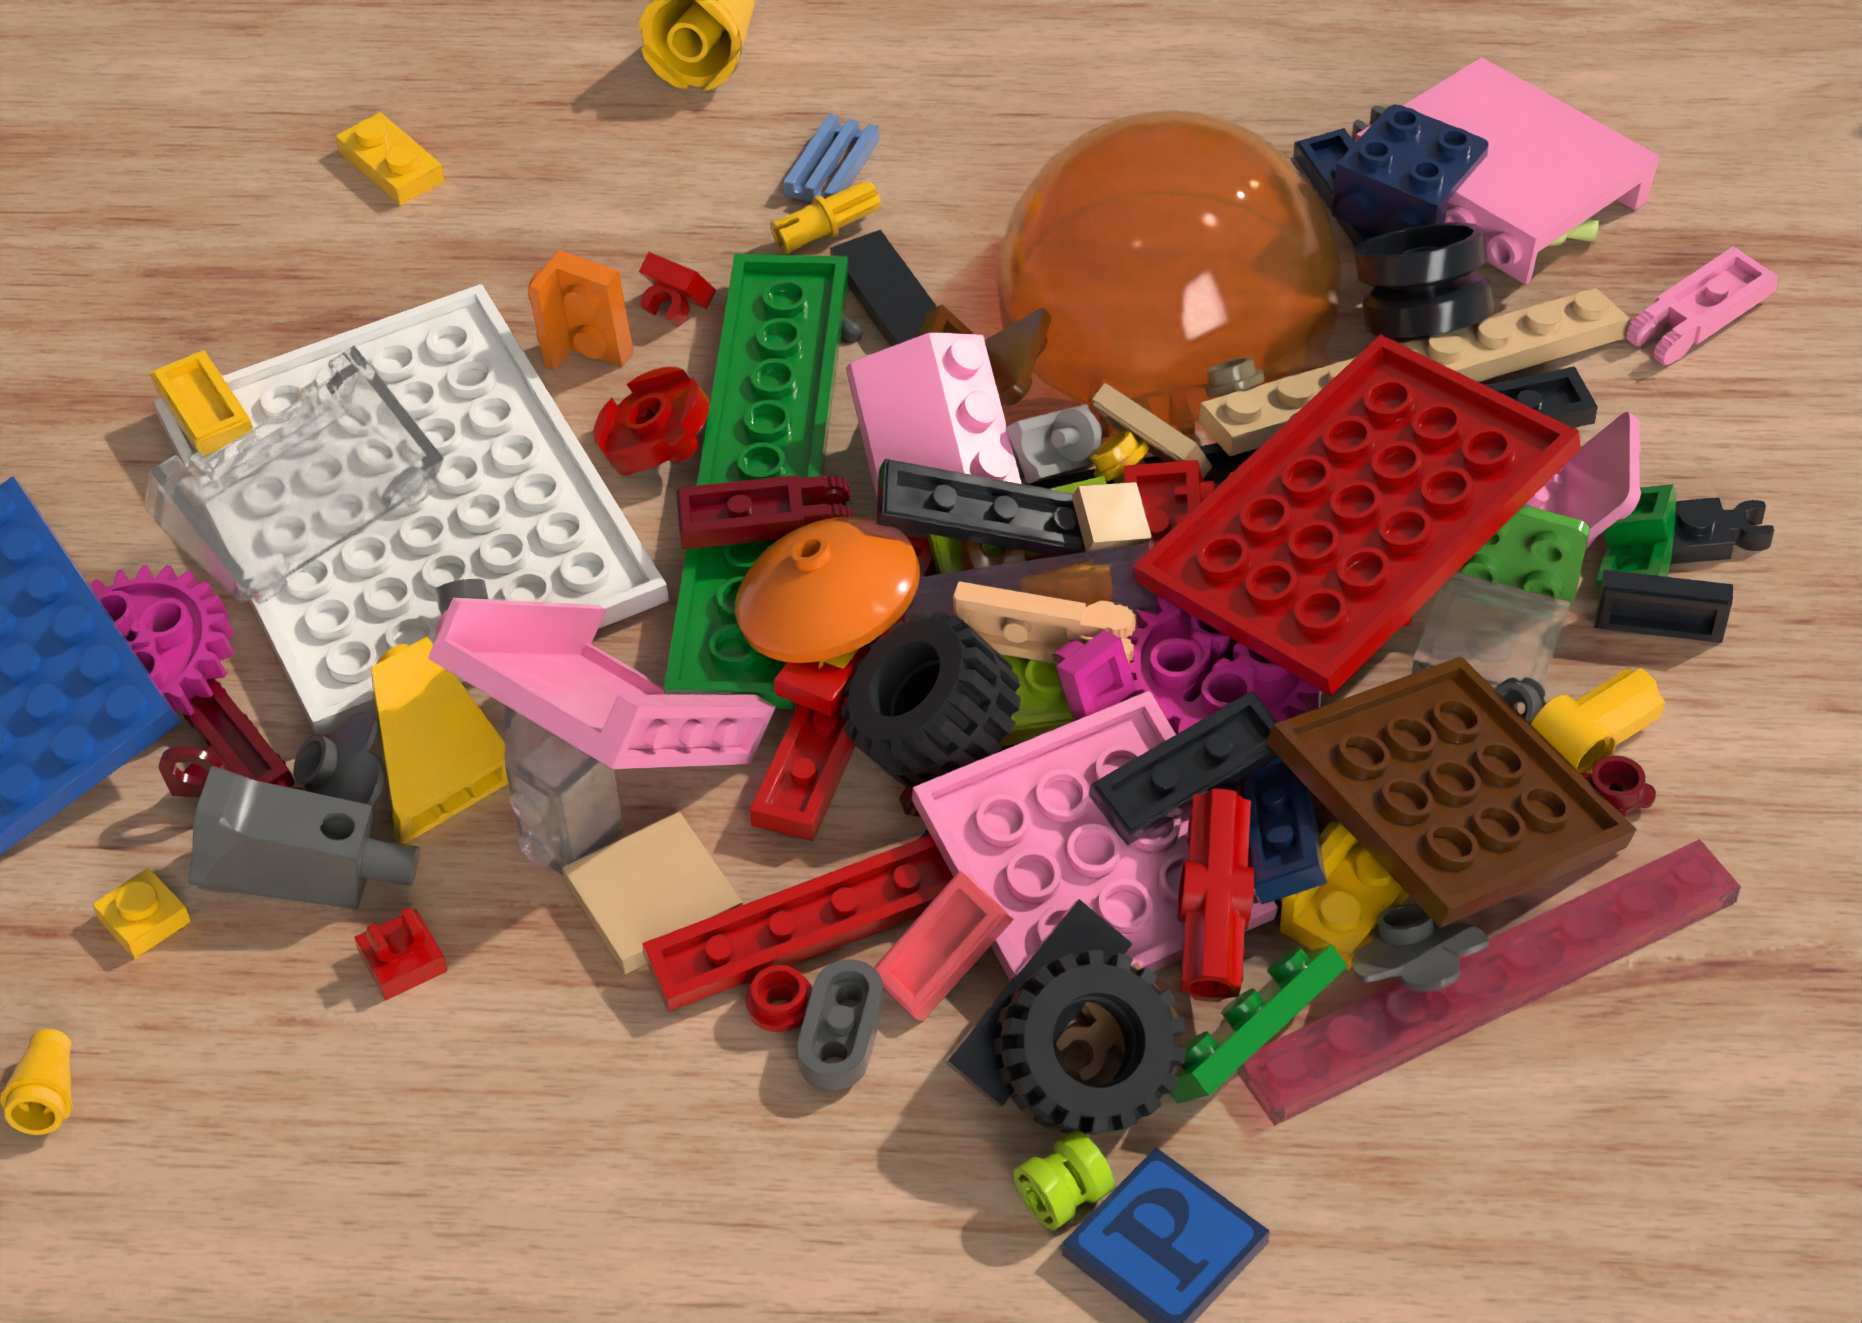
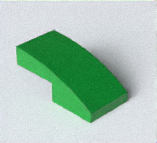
[1596,484,1676,591]

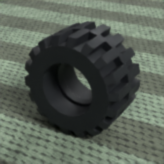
[841,611,1021,790]
[994,950,1186,1135]

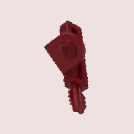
[158,679,303,798]

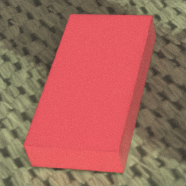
[874,870,1014,1022]

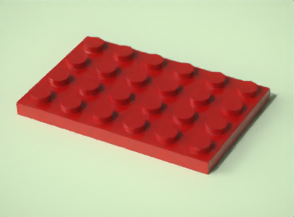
[1133,334,1581,696]

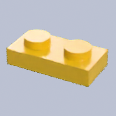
[335,112,445,206]

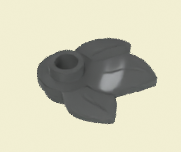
[294,713,385,805]
[1352,904,1489,992]

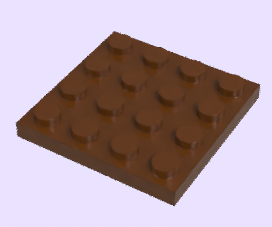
[1266,656,1637,928]

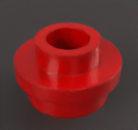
[745,965,813,1032]

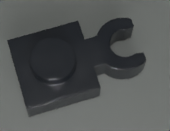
[1670,497,1775,564]

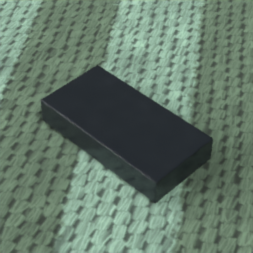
[1594,570,1733,643]

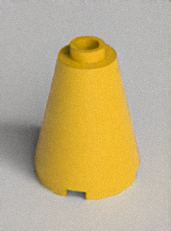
[638,0,756,91]

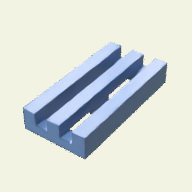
[784,114,879,203]

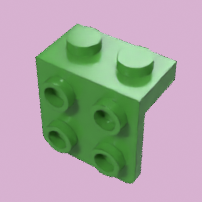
[1451,505,1590,608]

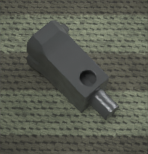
[189,766,419,909]

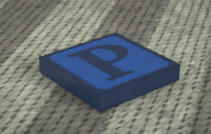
[1062,1147,1270,1323]

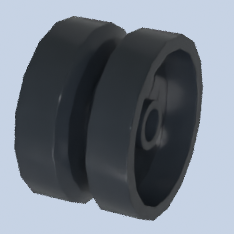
[1354,222,1494,338]

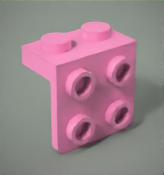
[1525,412,1641,548]

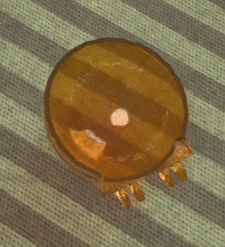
[996,110,1341,441]

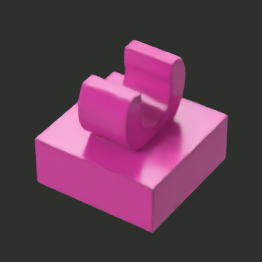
[1052,630,1136,720]

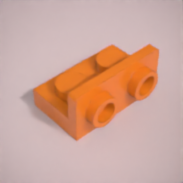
[528,249,634,370]

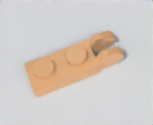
[953,582,1136,665]

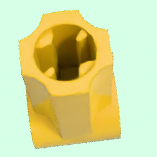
[1531,668,1665,774]

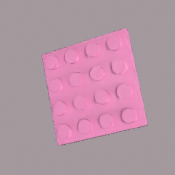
[912,691,1278,981]

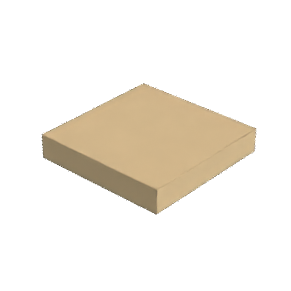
[562,811,743,974]

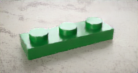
[1169,944,1348,1104]

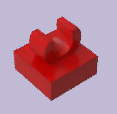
[639,252,716,326]
[354,908,448,1001]

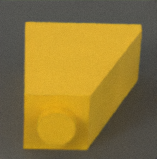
[371,636,513,844]

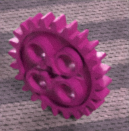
[92,565,235,716]
[1123,597,1325,734]

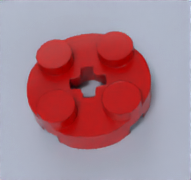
[593,366,709,476]

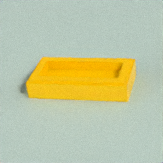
[150,350,255,458]

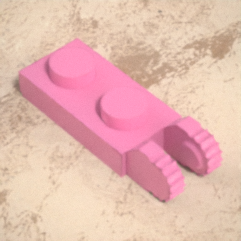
[1625,246,1779,366]

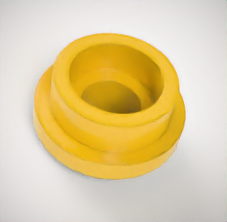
[1090,430,1149,484]

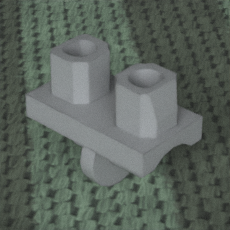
[1005,404,1103,484]

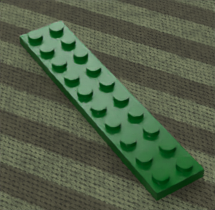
[664,254,849,710]

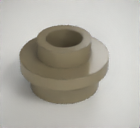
[1204,356,1265,397]

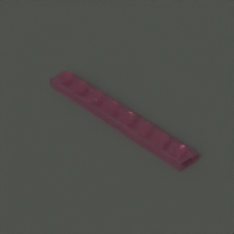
[1237,839,1741,1126]

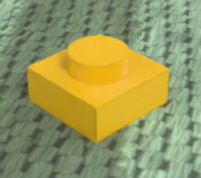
[92,867,191,959]

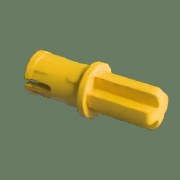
[770,181,881,255]

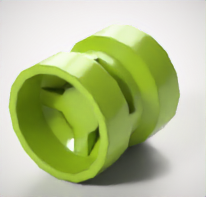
[1013,1130,1115,1231]

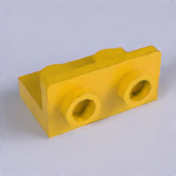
[1278,821,1409,971]

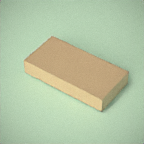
[1092,383,1213,478]

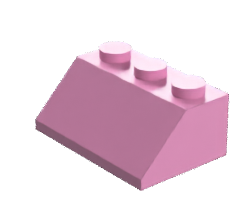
[845,333,1021,529]

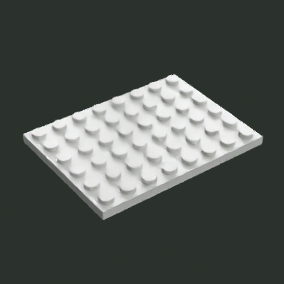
[153,284,669,736]

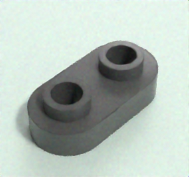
[797,959,884,1091]

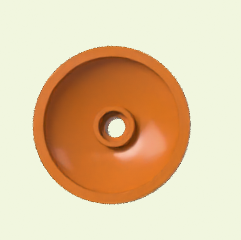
[735,517,920,663]

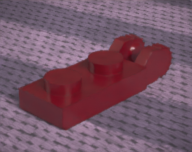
[676,475,854,550]

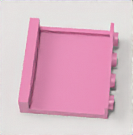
[1355,57,1660,285]
[428,598,776,769]

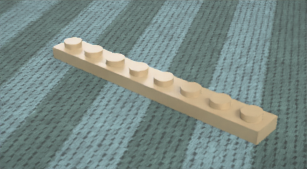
[1198,288,1631,456]

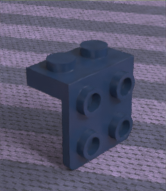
[1331,105,1489,235]

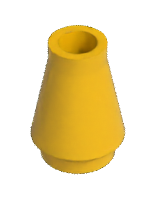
[0,1029,72,1135]

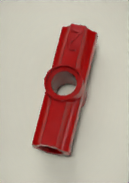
[1177,789,1254,1002]

